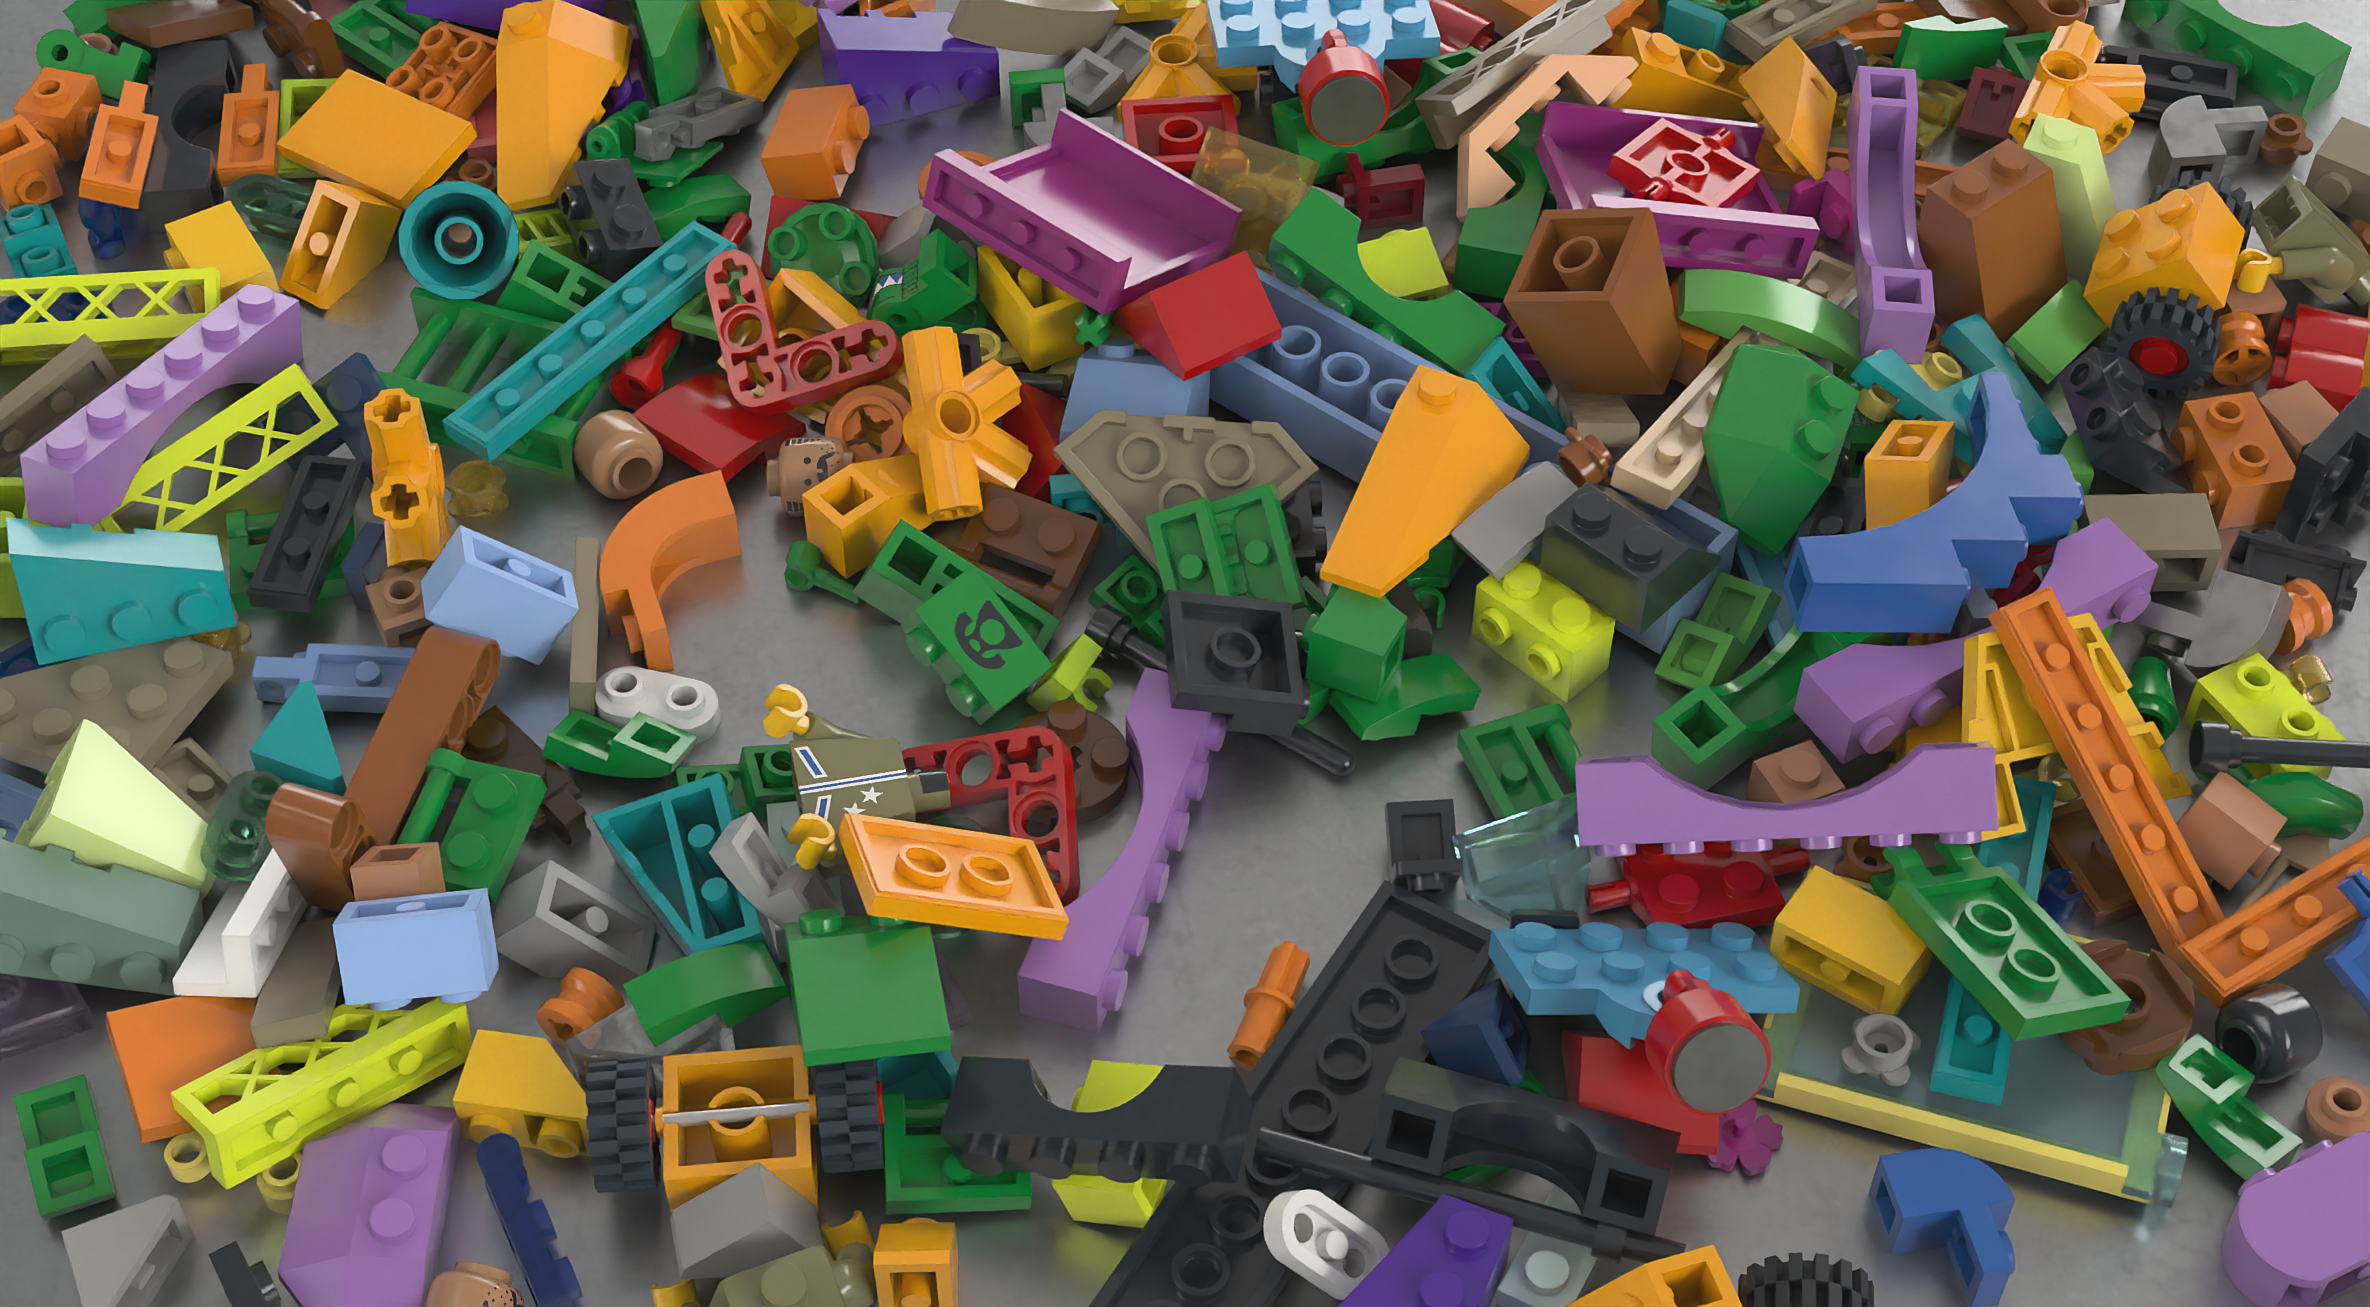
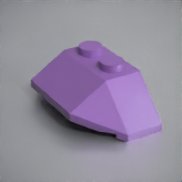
[278,1103,461,1307]

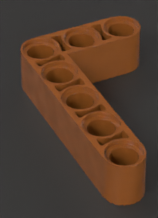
[266,625,501,913]

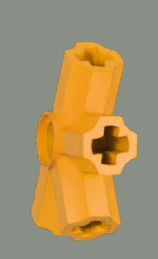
[1116,2,1258,123]
[2009,20,2146,156]
[901,326,1033,521]
[364,388,451,571]

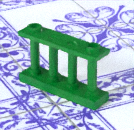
[376,286,633,480]

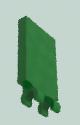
[1870,840,2131,1041]

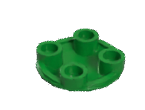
[768,202,880,308]

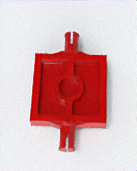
[1606,118,1761,209]
[1584,840,1810,929]

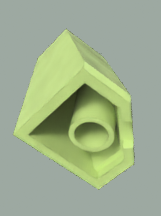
[2023,113,2117,279]
[13,719,219,900]

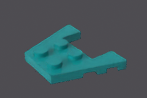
[1850,313,2068,467]

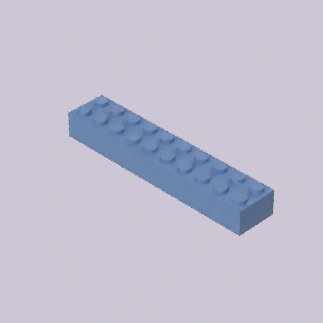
[1209,266,1739,655]

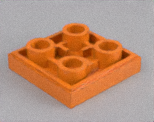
[385,21,498,121]
[106,995,280,1144]

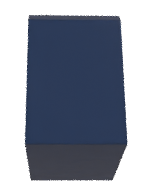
[1420,978,1531,1086]

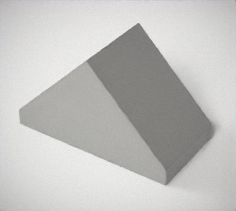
[670,1162,824,1279]
[61,1194,194,1307]

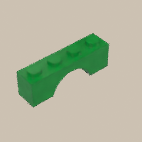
[2121,0,2352,118]
[1271,46,1483,184]
[1452,112,1558,298]
[1265,186,1506,378]
[1301,534,1467,703]
[1651,622,1894,791]

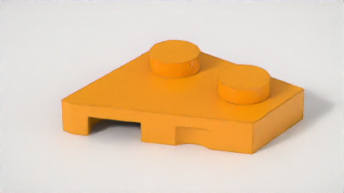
[699,0,801,103]

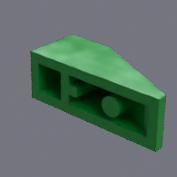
[495,239,685,371]
[852,519,1061,652]

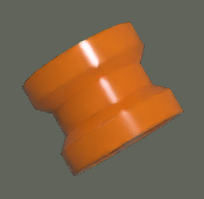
[2212,312,2273,386]
[2273,578,2333,655]
[536,967,626,1056]

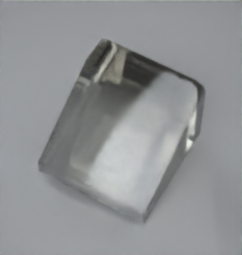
[1389,579,1433,661]

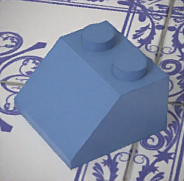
[1060,338,1210,442]

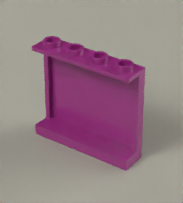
[1535,100,1820,280]
[922,108,1243,315]

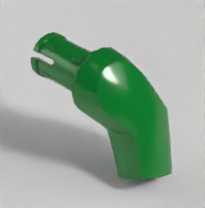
[2194,763,2364,840]

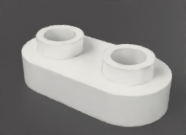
[595,666,721,744]
[1263,1189,1390,1301]

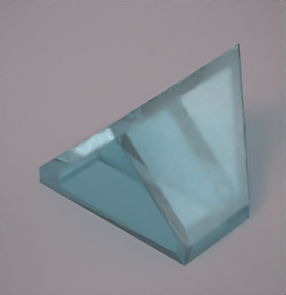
[1452,795,1592,928]

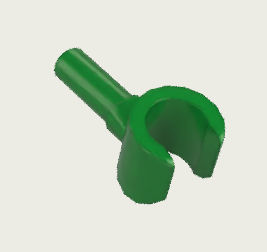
[784,540,863,604]
[1407,586,1446,628]

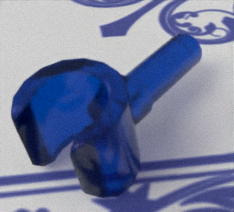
[2037,869,2085,923]

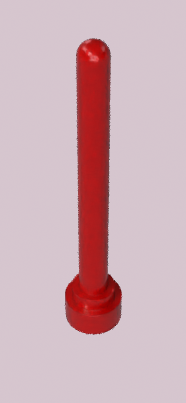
[610,212,752,410]

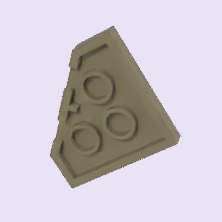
[1053,409,1319,575]
[0,637,234,773]

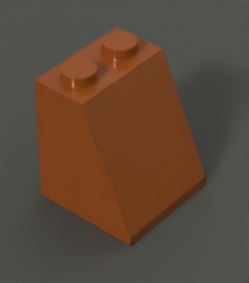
[1917,138,2068,344]
[1503,207,1683,394]

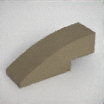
[947,0,1120,55]

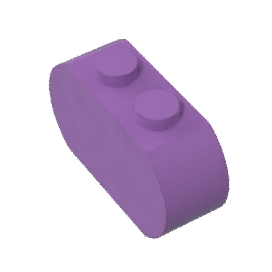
[2221,1132,2370,1307]

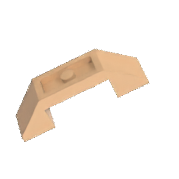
[1456,54,1639,225]

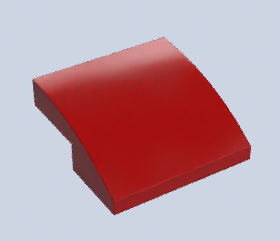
[632,372,807,484]

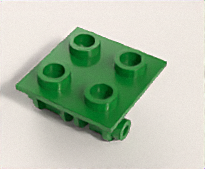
[581,101,723,187]

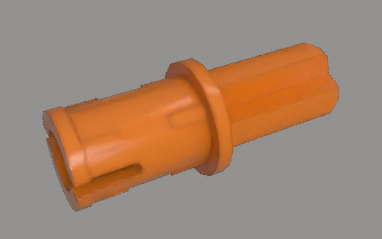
[1227,941,1310,1072]

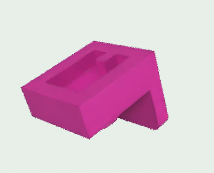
[1786,167,1855,255]

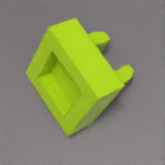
[1025,633,1113,713]

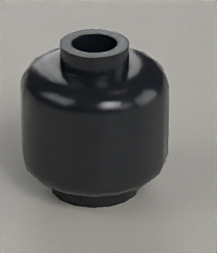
[2214,983,2323,1084]

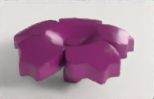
[1701,1099,1784,1176]

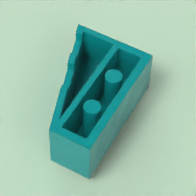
[6,517,236,665]
[591,773,783,976]

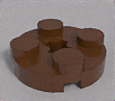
[1005,700,1130,825]
[2057,939,2195,1076]

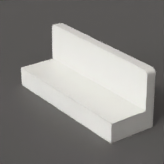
[172,848,308,998]

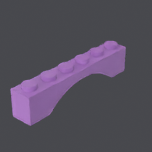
[1846,66,1935,364]
[20,284,303,529]
[1793,517,2159,764]
[1017,667,1227,1034]
[1575,741,1998,857]

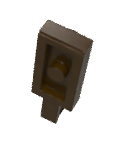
[460,705,591,849]

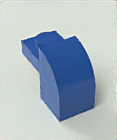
[1868,1148,2015,1307]

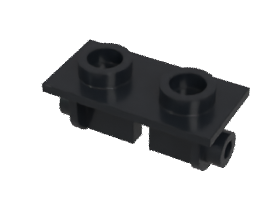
[2226,529,2367,615]

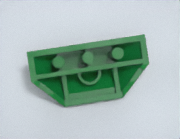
[1701,344,1860,560]

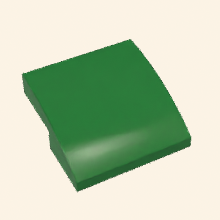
[1145,483,1308,611]

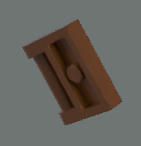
[253,0,346,79]
[951,482,1103,620]

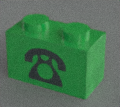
[900,565,1054,726]

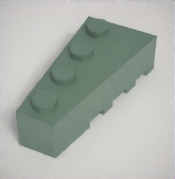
[0,828,203,996]

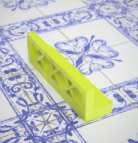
[0,267,221,366]
[101,363,339,533]
[170,996,472,1190]

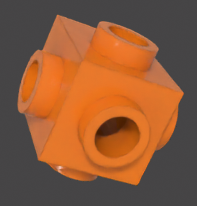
[13,66,104,161]
[0,114,64,212]

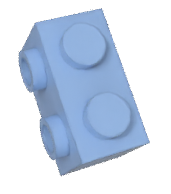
[421,525,579,665]
[332,888,499,1011]

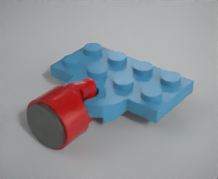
[1206,0,1441,146]
[1488,922,1800,1116]

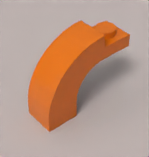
[599,470,742,672]

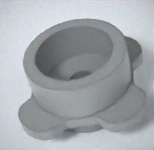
[1841,1013,1921,1086]

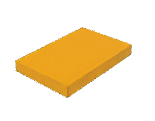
[276,69,478,212]
[837,813,1070,941]

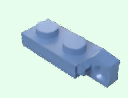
[252,643,416,713]

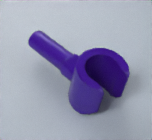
[584,74,646,140]

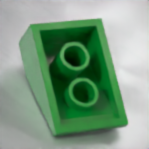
[629,0,712,108]
[784,909,952,1067]

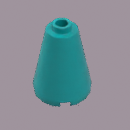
[398,180,519,299]

